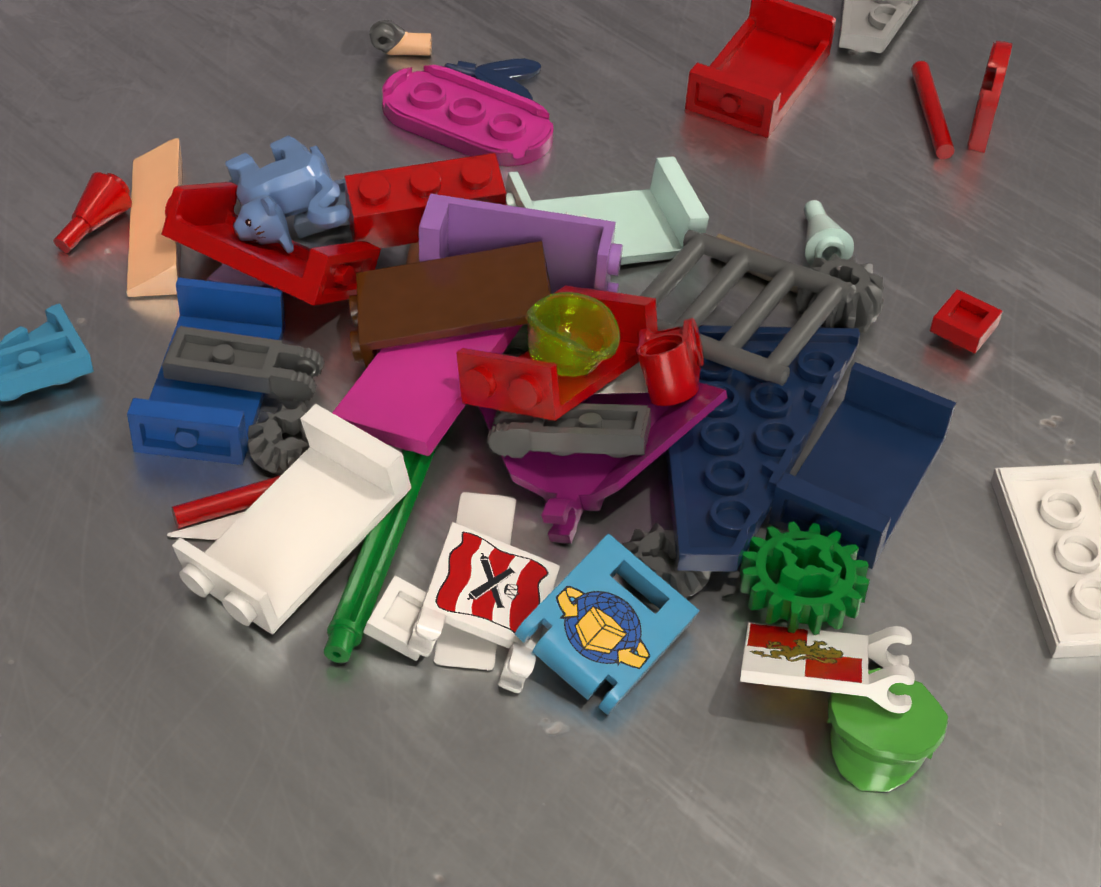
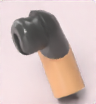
[369,20,432,56]

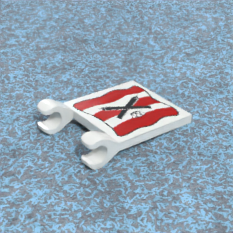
[407,522,560,694]

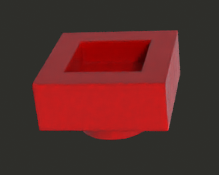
[930,289,1003,354]

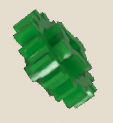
[739,522,870,635]

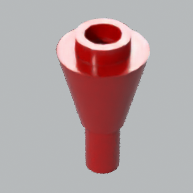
[53,172,132,253]

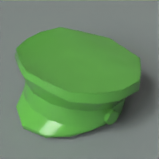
[827,668,948,792]

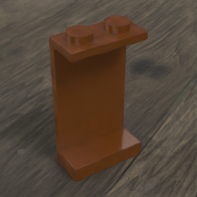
[349,241,559,368]

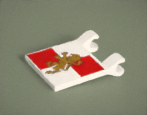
[740,622,915,713]

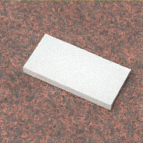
[991,463,1101,658]

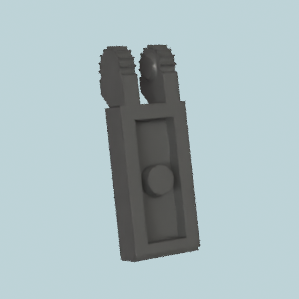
[162,326,325,403]
[487,403,651,458]

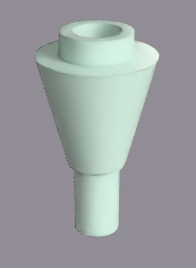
[804,200,854,265]

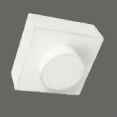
[363,576,427,661]

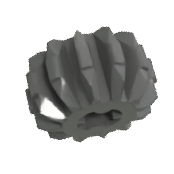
[796,253,884,333]

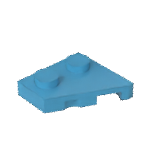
[0,303,94,401]

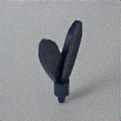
[444,58,541,100]

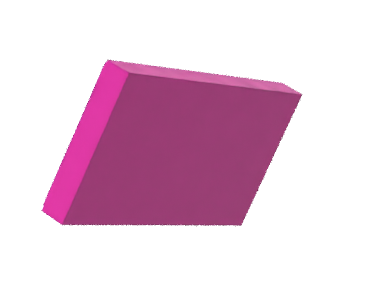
[332,325,522,456]

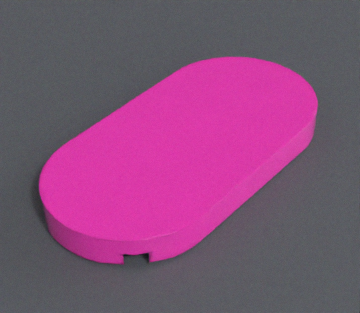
[382,65,554,166]

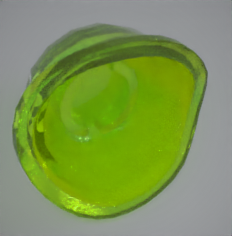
[526,292,620,377]

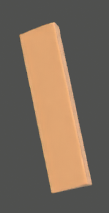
[127,138,183,297]

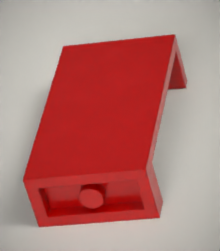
[456,285,658,421]

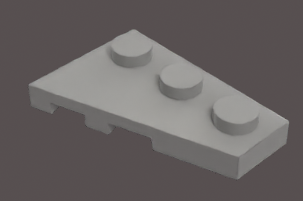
[838,0,919,53]

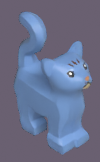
[225,135,350,254]

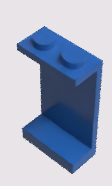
[127,277,286,465]

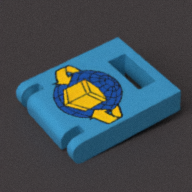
[515,533,700,715]

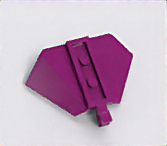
[478,382,727,544]

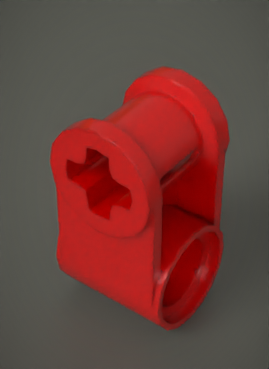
[636,318,704,406]

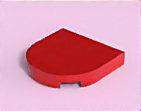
[967,41,1013,153]

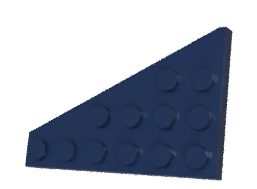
[666,325,860,572]

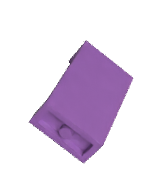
[419,194,623,298]

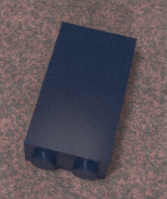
[768,362,956,569]

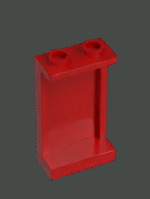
[685,0,836,138]
[161,182,381,306]

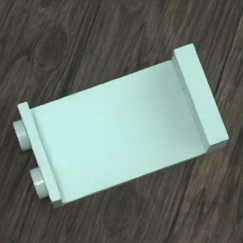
[506,156,709,265]

